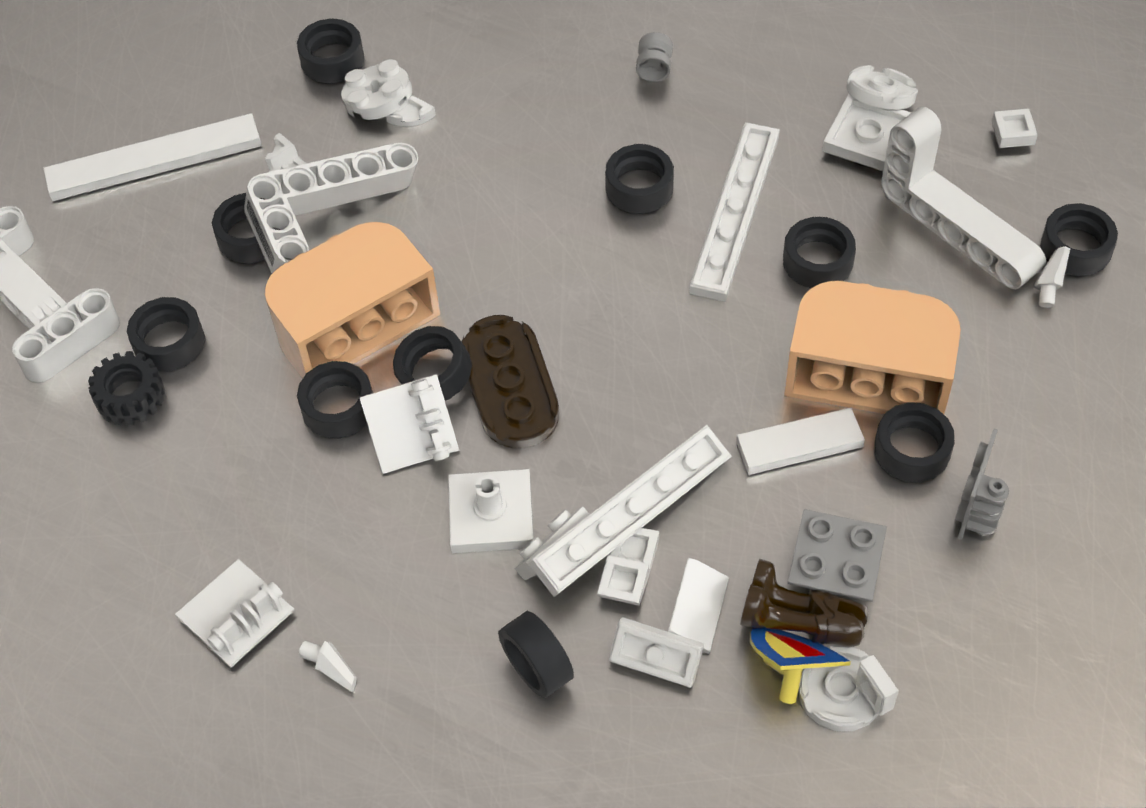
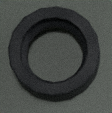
[296,18,365,83]
[605,144,674,214]
[212,193,280,263]
[1040,203,1118,276]
[783,217,856,288]
[126,297,205,371]
[393,326,472,401]
[297,361,373,438]
[875,402,955,483]
[498,611,574,698]

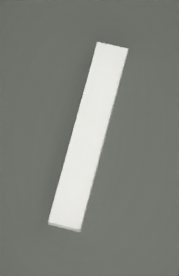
[43,113,262,201]
[689,122,780,302]
[528,425,732,597]

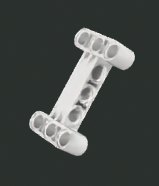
[0,206,120,383]

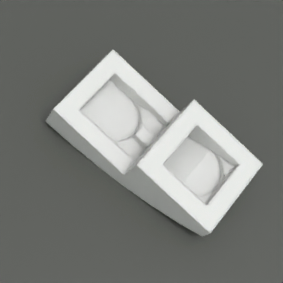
[597,528,660,606]

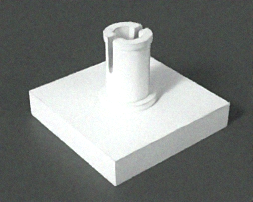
[449,469,534,554]

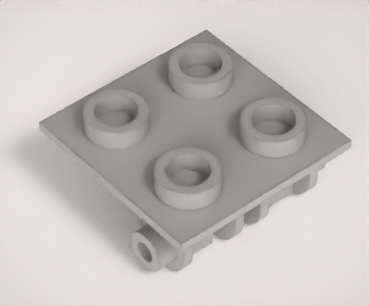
[955,429,1009,539]
[787,509,887,602]

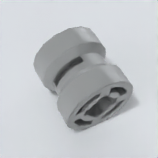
[636,32,673,82]

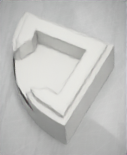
[386,95,436,127]

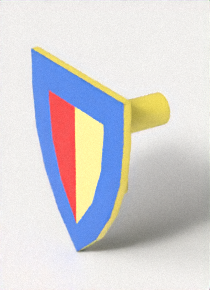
[750,628,851,704]

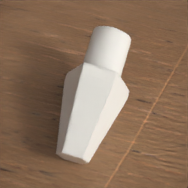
[1034,246,1070,308]
[299,641,357,692]

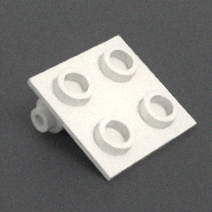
[359,374,459,474]
[175,559,295,667]

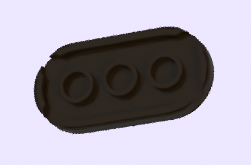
[461,315,559,448]

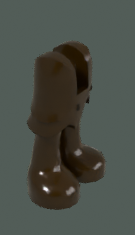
[740,559,868,648]

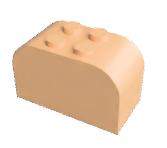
[265,222,440,379]
[784,281,961,414]

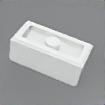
[668,558,729,654]

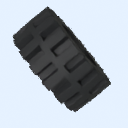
[88,351,165,426]

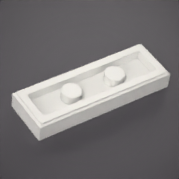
[736,408,865,475]

